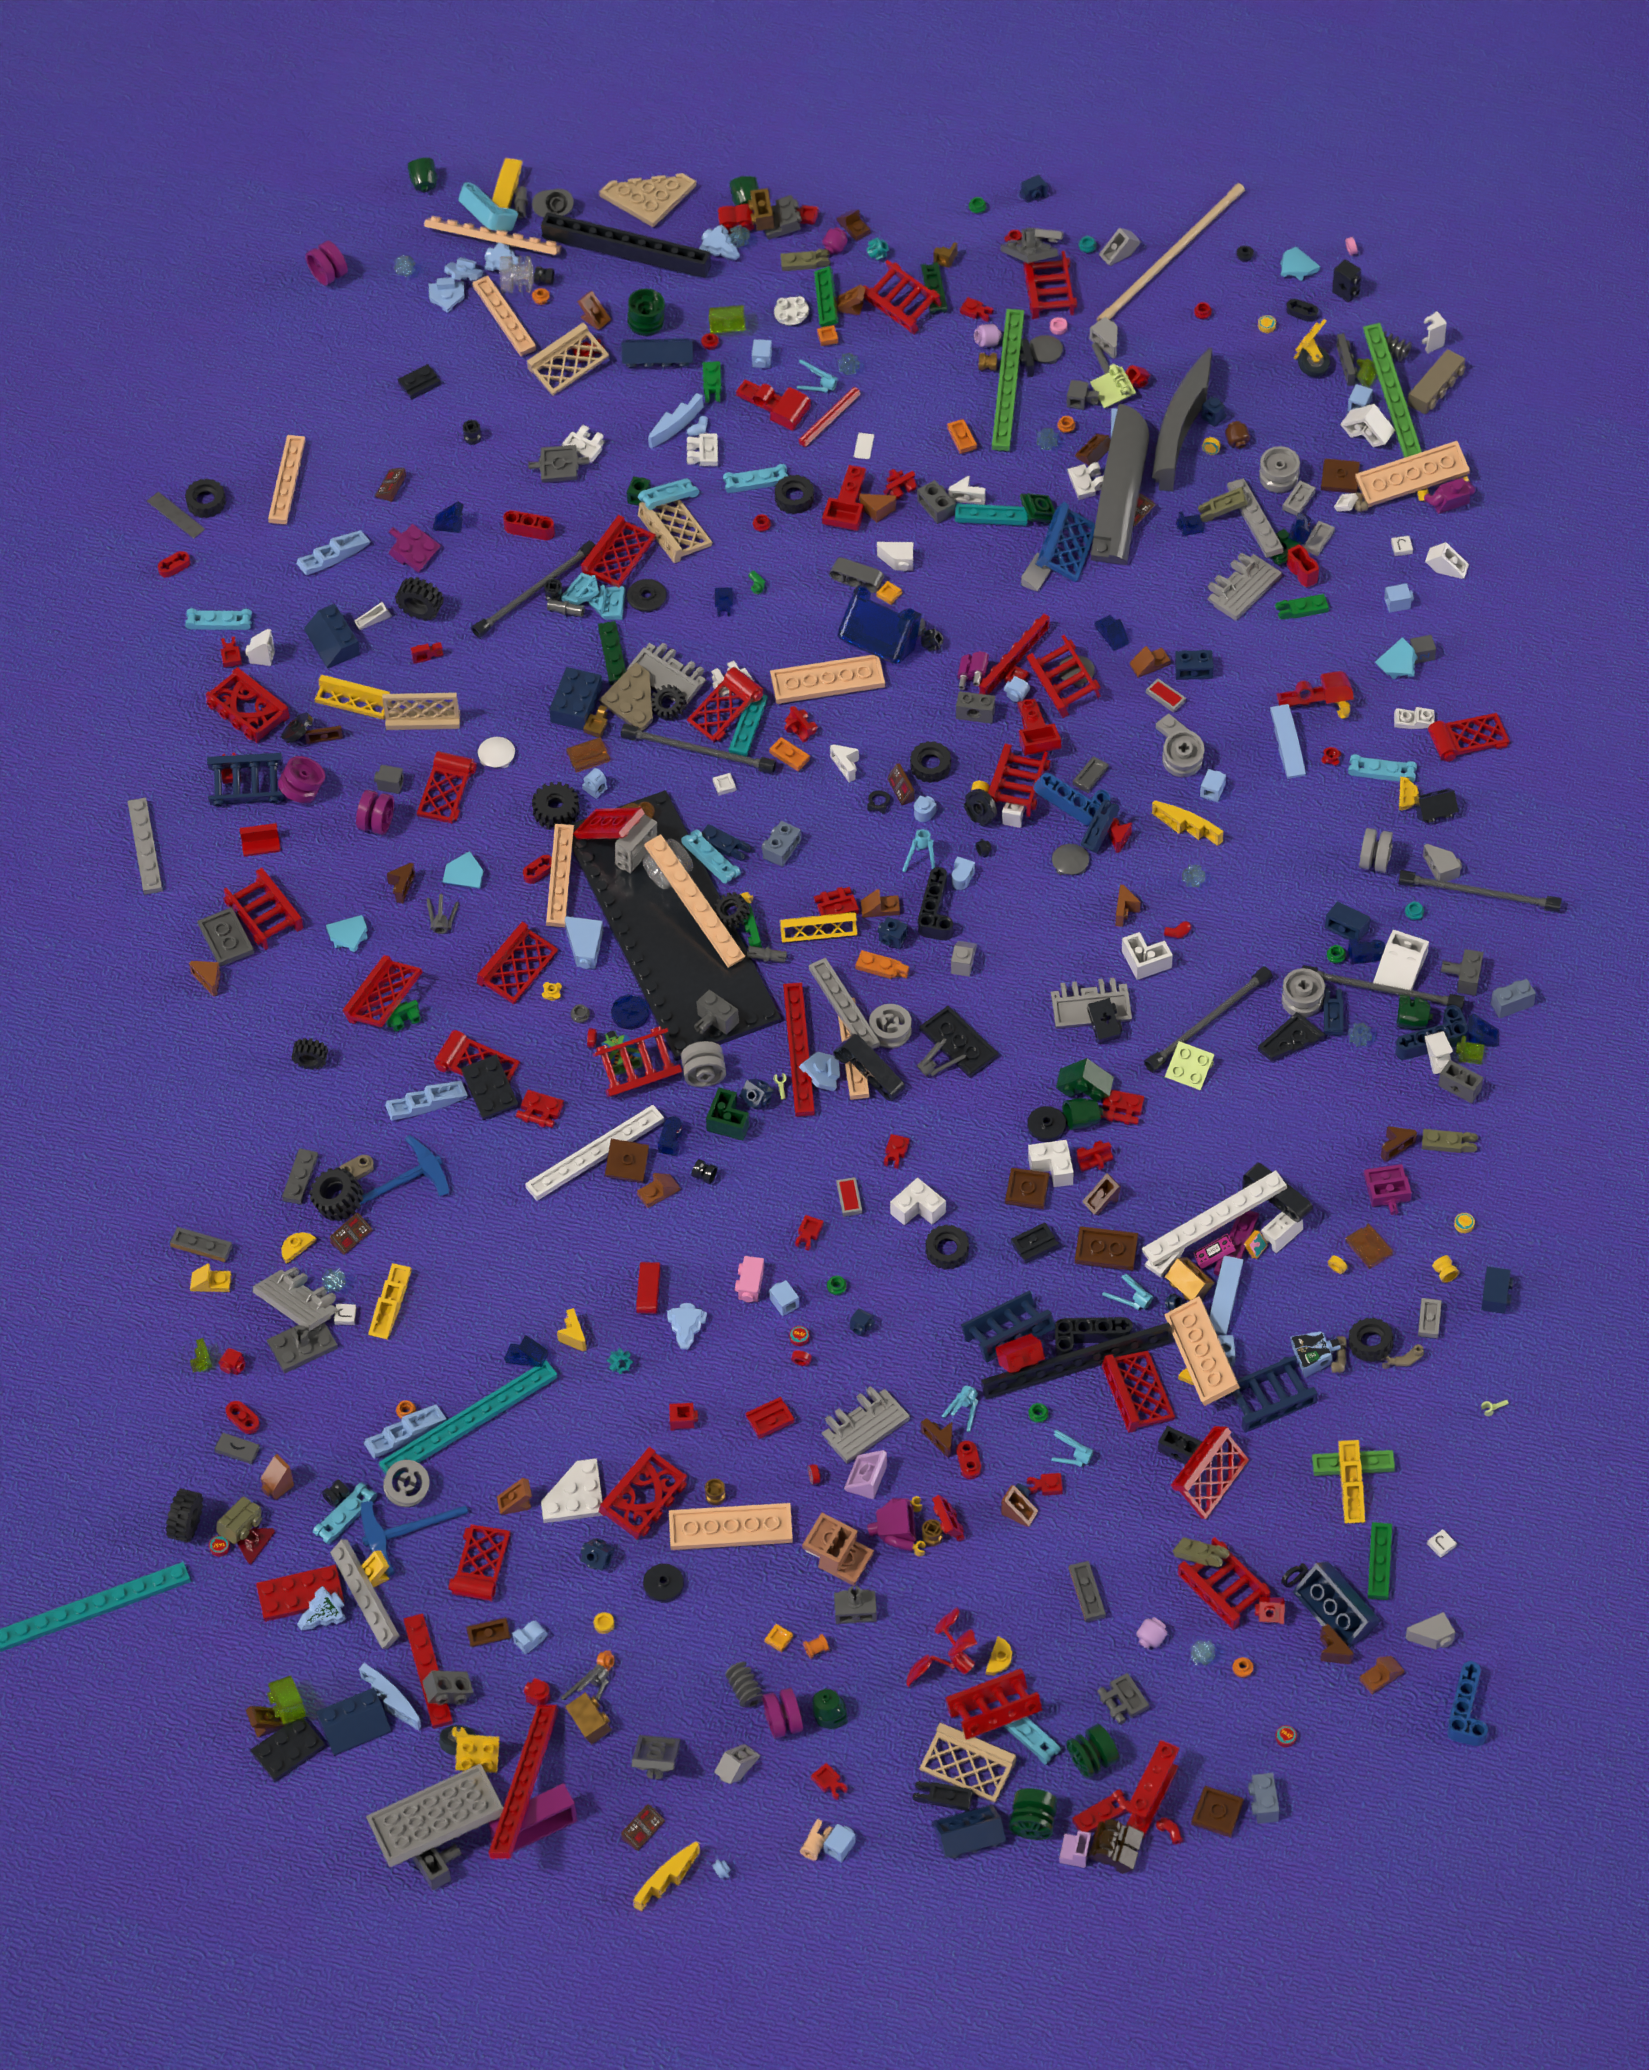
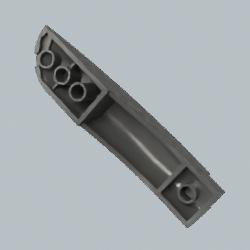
[1152,347,1212,491]
[1091,404,1149,565]

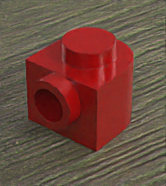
[1125,365,1150,389]
[218,1348,245,1375]
[524,1678,550,1706]

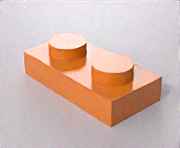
[947,419,977,454]
[769,737,810,771]

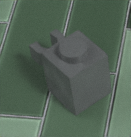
[1066,380,1099,410]

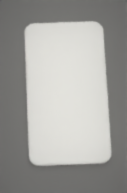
[854,433,874,459]

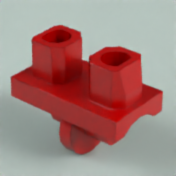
[883,469,917,500]
[784,706,817,742]
[1076,1140,1113,1172]

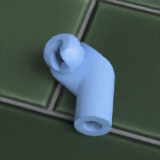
[687,416,708,437]

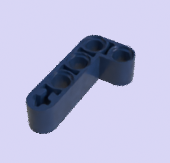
[1395,1005,1468,1060]

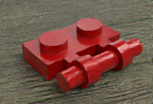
[813,886,859,915]
[516,1090,564,1128]
[1101,1090,1144,1125]
[932,1495,965,1542]

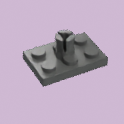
[1001,228,1058,263]
[267,1322,338,1374]
[632,1735,680,1779]

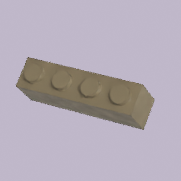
[1408,349,1466,415]

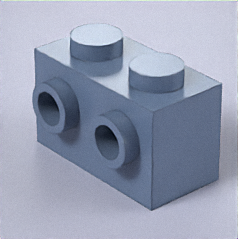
[761,821,801,867]
[1491,979,1536,1019]
[1248,1773,1279,1824]

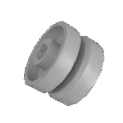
[1259,446,1300,493]
[1162,730,1204,777]
[1359,828,1393,873]
[1281,968,1325,1018]
[681,1041,726,1087]

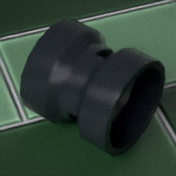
[534,266,555,286]
[462,420,481,445]
[544,579,563,602]
[691,1159,718,1184]
[321,1479,350,1507]

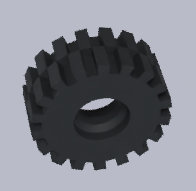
[395,577,444,621]
[532,782,579,830]
[166,1489,203,1543]

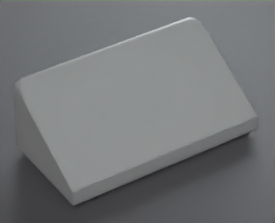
[1021,552,1052,592]

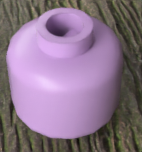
[974,324,1001,348]
[1137,1617,1167,1649]

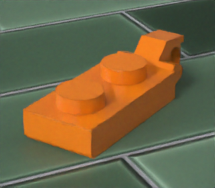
[855,950,909,979]

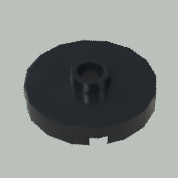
[281,712,313,743]
[964,789,997,826]
[1027,1106,1066,1142]
[643,1564,684,1603]

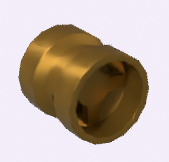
[979,353,997,371]
[705,1478,725,1506]
[922,1519,942,1547]

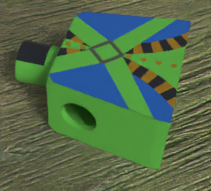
[601,1031,643,1076]

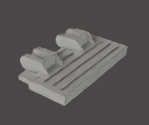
[1208,553,1282,621]
[627,643,706,706]
[1051,978,1132,1029]
[253,1267,337,1331]
[822,1386,910,1464]

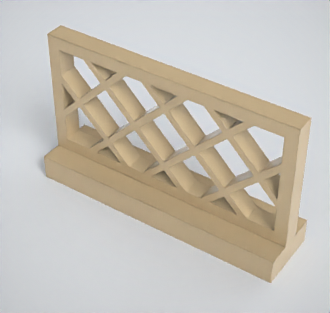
[527,322,609,396]
[638,499,712,563]
[382,693,460,730]
[919,1723,1017,1803]

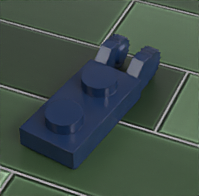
[1080,800,1120,853]
[701,824,751,861]
[1323,988,1343,1035]

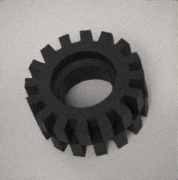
[651,684,687,721]
[713,892,750,929]
[291,1038,328,1070]

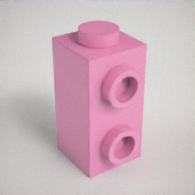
[735,1256,764,1302]

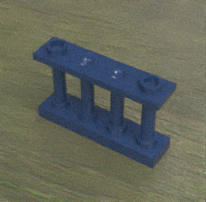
[207,753,285,807]
[961,1290,1055,1363]
[1224,1355,1318,1433]

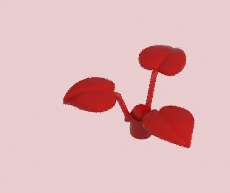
[907,1607,977,1688]

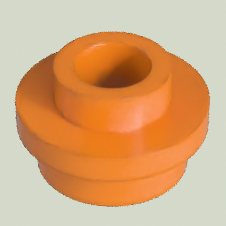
[532,288,550,305]
[1058,416,1075,433]
[396,1400,416,1419]
[597,1650,615,1671]
[1232,1657,1253,1678]

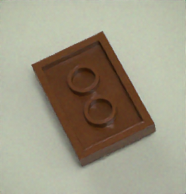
[1074,1226,1138,1271]

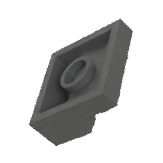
[765,195,802,240]

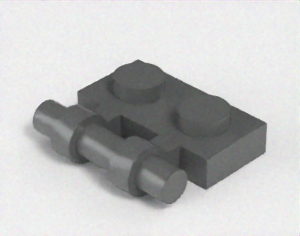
[1097,1673,1149,1725]

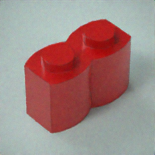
[718,204,754,233]
[1287,545,1319,588]

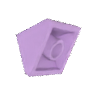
[844,1450,887,1500]

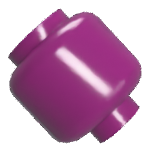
[822,227,848,254]

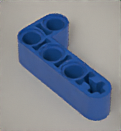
[1033,773,1110,826]
[1447,1661,1488,1746]

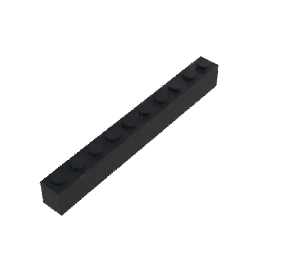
[541,212,711,278]

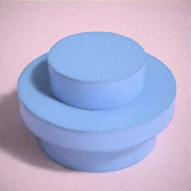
[712,1859,731,1879]

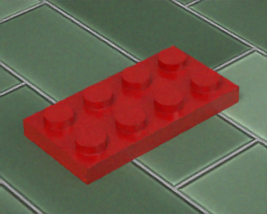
[573,808,645,839]
[256,1565,345,1622]

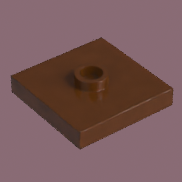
[1321,458,1360,493]
[604,1138,649,1184]
[1005,1168,1050,1209]
[1191,1785,1244,1838]

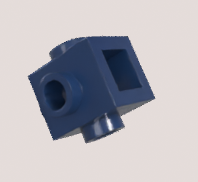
[877,916,908,949]
[739,1078,774,1109]
[580,1538,615,1571]

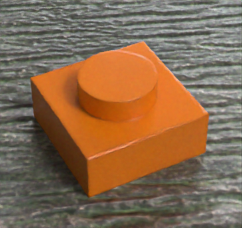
[817,325,838,346]

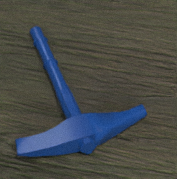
[359,1135,449,1205]
[361,1501,468,1576]

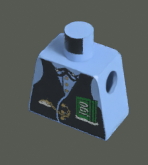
[1290,1331,1341,1378]

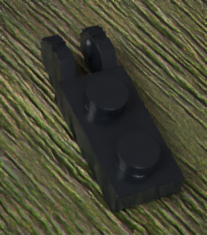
[912,1781,973,1811]

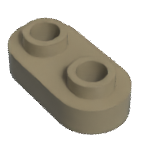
[339,1155,374,1180]

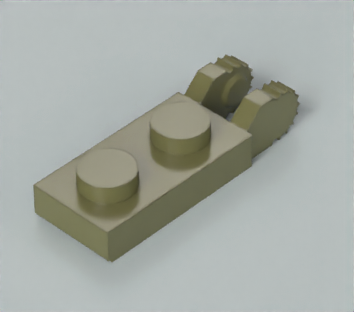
[780,249,830,271]
[1198,487,1248,522]
[1422,1129,1478,1153]
[1173,1537,1229,1567]

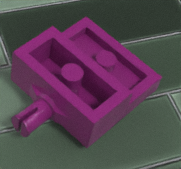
[389,524,441,573]
[1363,1164,1411,1215]

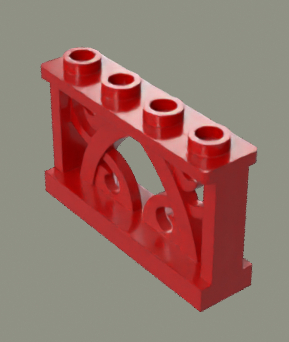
[205,667,290,743]
[598,1446,687,1540]

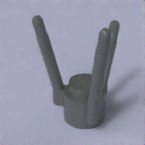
[426,894,459,934]
[916,1038,966,1077]
[561,1664,609,1701]

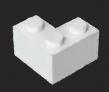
[1340,404,1395,447]
[1122,932,1173,980]
[1028,1140,1073,1187]
[890,1178,946,1225]

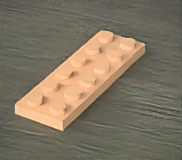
[1355,441,1470,507]
[770,654,885,704]
[1164,1296,1240,1406]
[669,1503,793,1550]

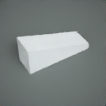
[354,602,392,630]

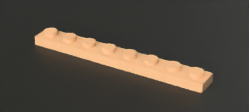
[424,216,561,255]
[644,835,745,968]

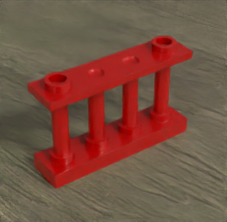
[1023,251,1077,319]
[863,260,942,334]
[1026,635,1101,718]
[988,744,1050,817]
[223,868,304,950]
[593,1026,682,1097]
[1178,1537,1270,1630]
[945,1668,1042,1740]
[1126,1740,1180,1839]

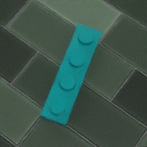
[955,504,1027,526]
[729,695,768,757]

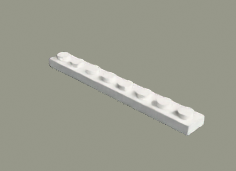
[525,1105,664,1201]
[1142,1171,1287,1266]

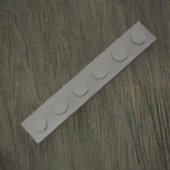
[1227,478,1283,558]
[128,798,163,895]
[809,958,880,1049]
[330,1540,399,1649]

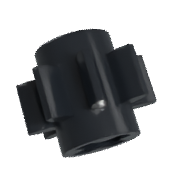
[921,628,943,652]

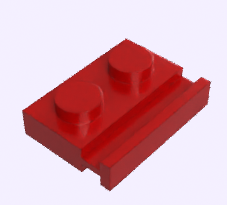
[745,1397,795,1439]

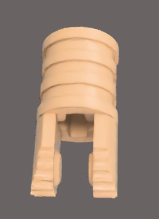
[800,1819,833,1860]

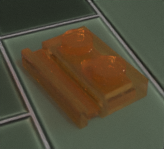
[566,737,610,773]
[1346,1223,1393,1269]

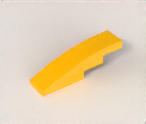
[492,158,523,208]
[1152,801,1223,846]
[368,1263,412,1340]
[1338,1440,1365,1523]
[633,1841,700,1912]

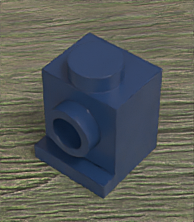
[1020,174,1048,203]
[1201,396,1227,427]

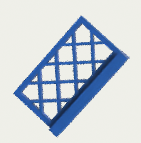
[1035,502,1095,582]

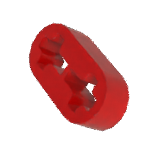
[158,551,190,578]
[523,855,552,884]

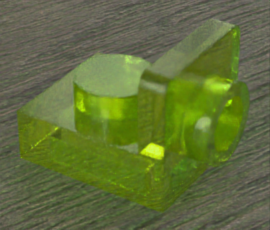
[1356,358,1377,388]
[1456,1036,1484,1065]
[190,1338,212,1373]

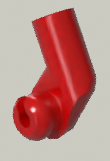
[1164,921,1191,939]
[1156,1817,1183,1845]

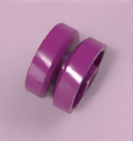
[305,240,348,286]
[278,756,325,803]
[356,790,394,835]
[762,1687,803,1739]

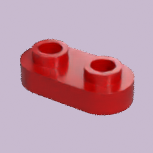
[225,1401,260,1434]
[957,1440,981,1479]

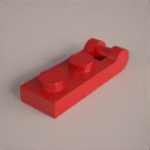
[1072,1789,1130,1833]

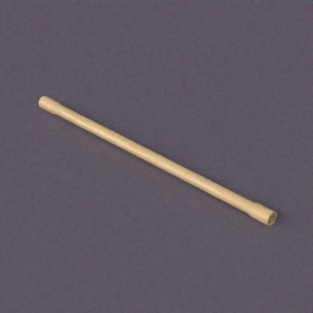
[1097,183,1245,321]

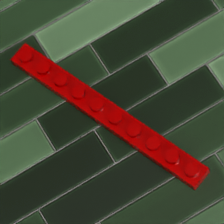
[489,1705,559,1859]

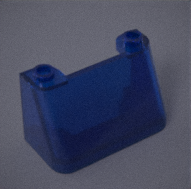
[837,585,922,664]

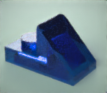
[432,501,463,533]
[1095,615,1130,651]
[1468,1014,1499,1047]
[504,1335,549,1367]

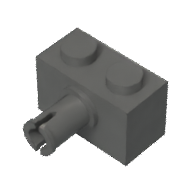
[1441,949,1483,996]
[694,990,739,1035]
[834,1586,877,1624]
[412,1843,461,1891]

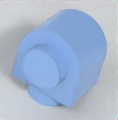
[1004,676,1030,702]
[914,795,936,822]

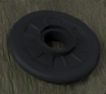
[627,579,666,611]

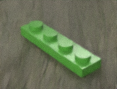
[1312,1450,1395,1476]

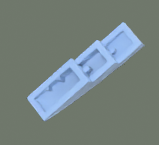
[648,393,703,449]
[297,530,370,575]
[1270,704,1306,779]
[385,1081,468,1121]
[1210,1256,1243,1335]
[364,1404,446,1459]
[359,1663,421,1730]

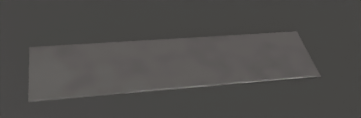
[147,492,205,538]

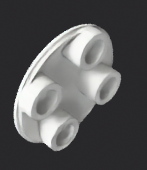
[774,296,809,325]
[478,737,515,768]

